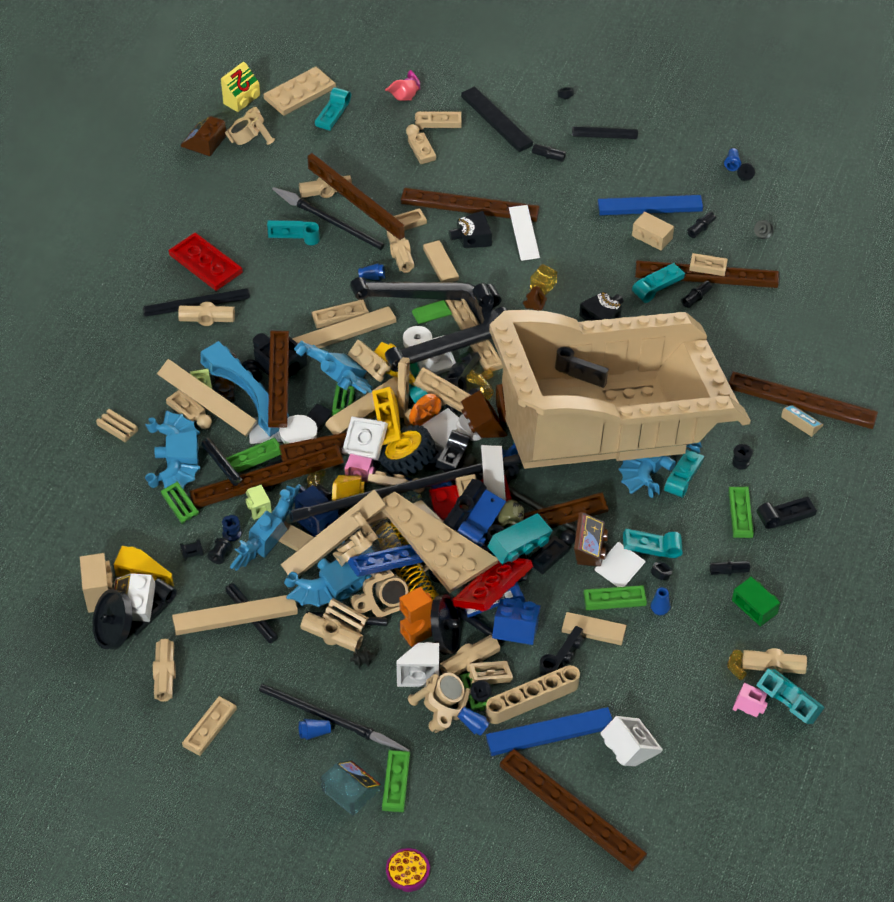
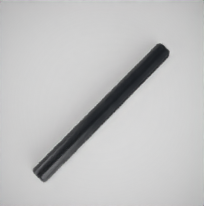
[143,288,250,317]

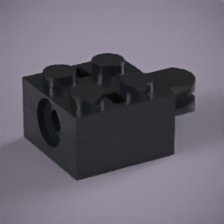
[253,330,307,378]

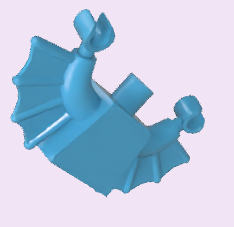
[294,341,373,394]
[145,410,201,495]
[619,442,702,498]
[230,484,301,571]
[284,541,375,607]

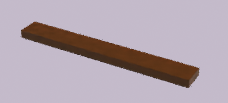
[307,153,405,240]
[401,188,540,222]
[635,260,779,288]
[729,371,878,429]
[189,445,344,509]
[499,749,647,872]

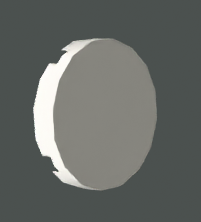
[279,415,318,444]

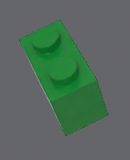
[732,577,780,627]

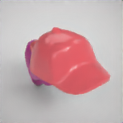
[385,70,420,101]

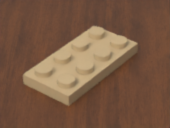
[264,67,336,116]

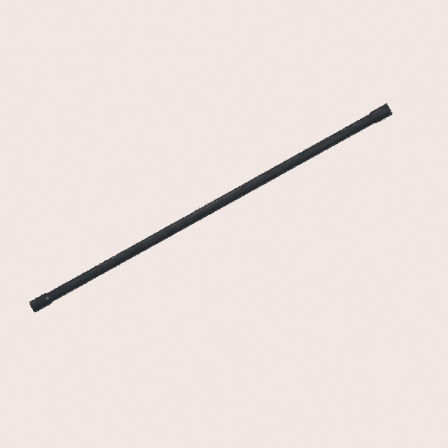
[289,454,522,522]

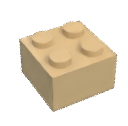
[80,553,114,613]

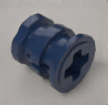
[222,515,242,541]

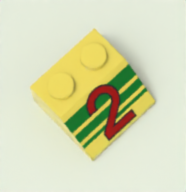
[221,62,260,112]

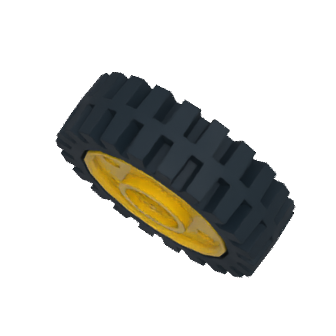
[379,425,436,477]

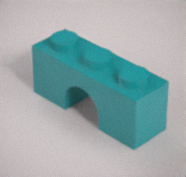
[756,668,825,724]

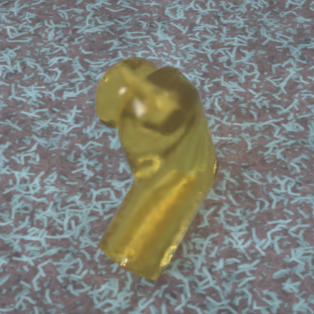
[466,369,494,384]
[473,373,494,399]
[307,469,326,488]
[727,650,747,680]

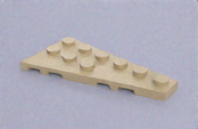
[382,492,499,593]

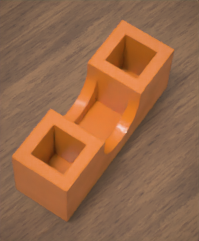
[399,587,433,647]

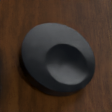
[92,589,132,650]
[431,594,461,655]

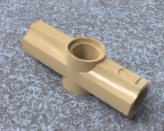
[299,175,352,198]
[387,231,414,273]
[178,302,235,326]
[300,612,363,652]
[439,635,500,676]
[153,639,176,702]
[742,648,807,674]

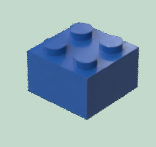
[492,598,541,645]

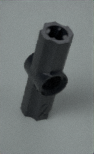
[443,478,487,532]

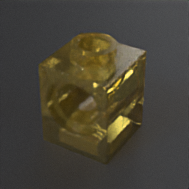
[530,264,557,296]

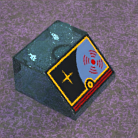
[321,760,383,816]

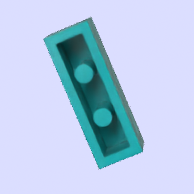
[488,513,553,564]

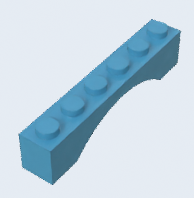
[200,341,289,437]

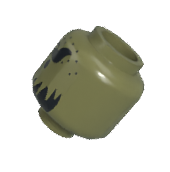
[498,500,524,529]

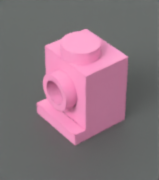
[344,454,375,482]
[732,683,768,717]

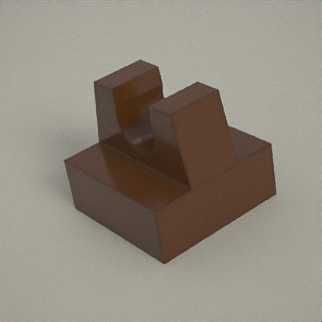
[523,286,547,311]

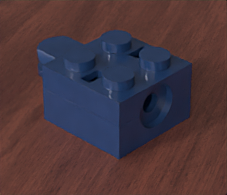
[294,485,339,537]

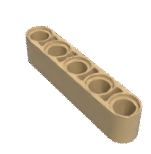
[325,377,398,435]
[486,665,580,724]

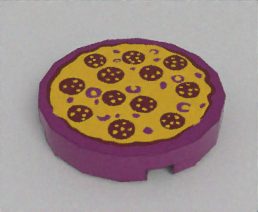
[386,848,430,892]

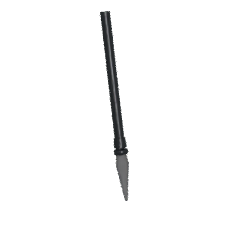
[272,187,384,250]
[259,684,409,752]

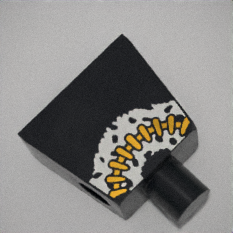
[449,211,492,248]
[579,292,624,321]

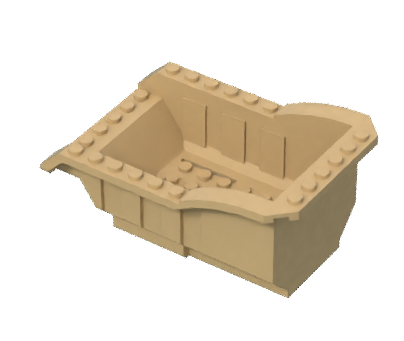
[489,310,751,469]

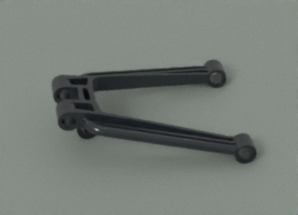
[350,277,508,372]

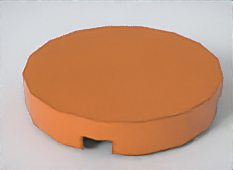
[409,393,441,426]

